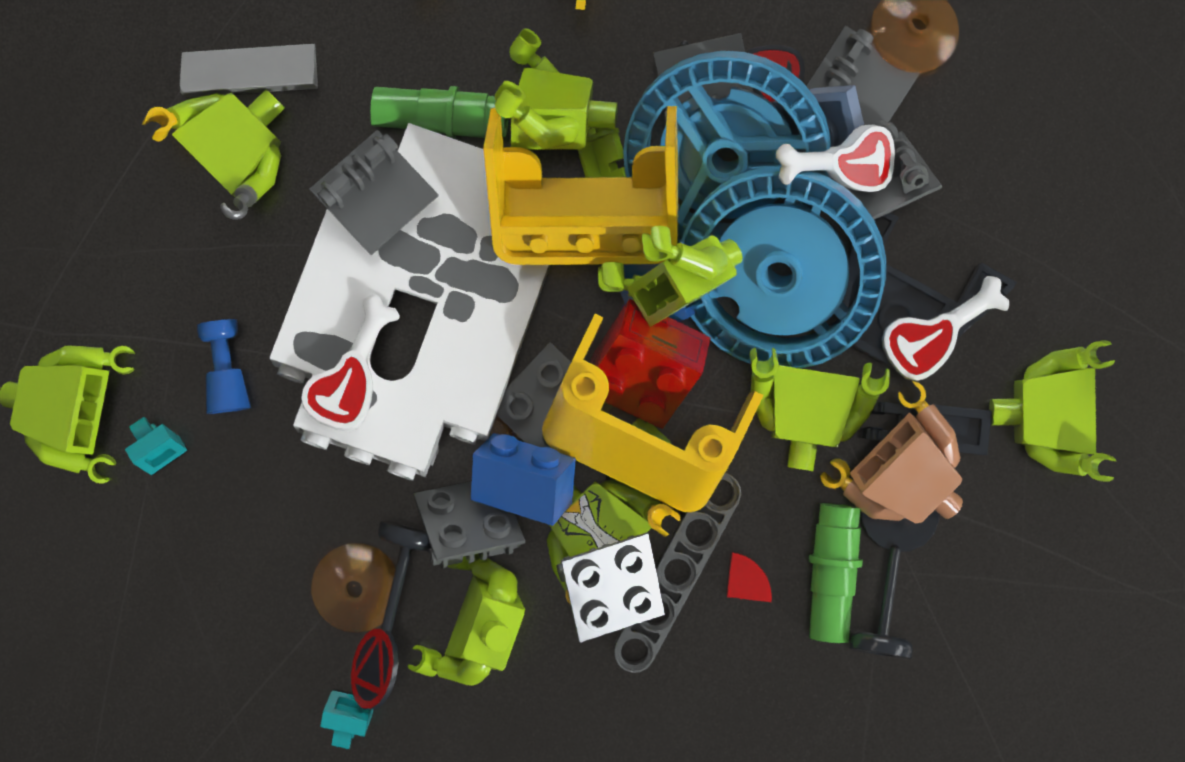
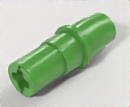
[371,86,509,139]
[809,503,863,643]

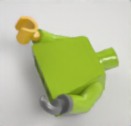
[142,89,285,220]

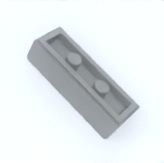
[180,44,318,97]

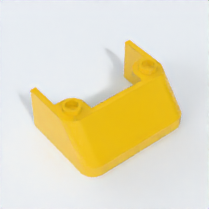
[483,106,678,265]
[542,314,764,512]

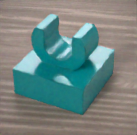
[125,417,187,475]
[320,690,373,749]

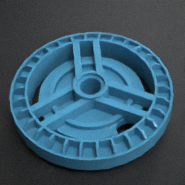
[623,51,831,243]
[681,166,886,369]

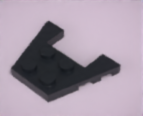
[837,212,1017,370]

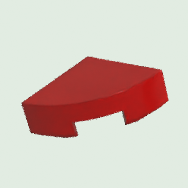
[726,552,772,602]

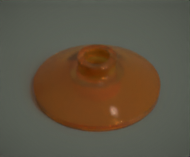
[871,0,959,73]
[311,543,396,632]

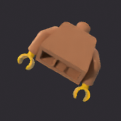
[821,381,963,524]

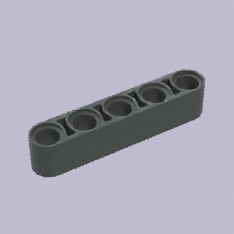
[614,473,741,673]

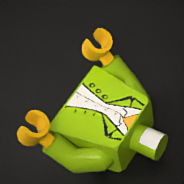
[546,479,680,604]

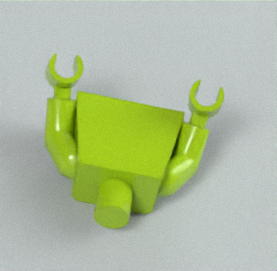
[495,29,618,149]
[598,226,743,327]
[989,340,1116,482]
[0,345,135,483]
[749,348,890,471]
[407,554,525,686]

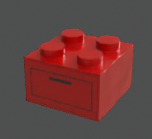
[590,298,711,429]

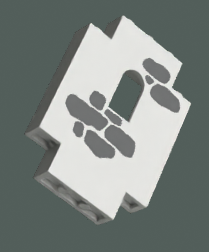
[269,123,551,480]

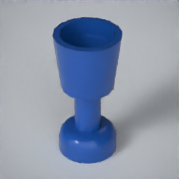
[197,319,251,414]

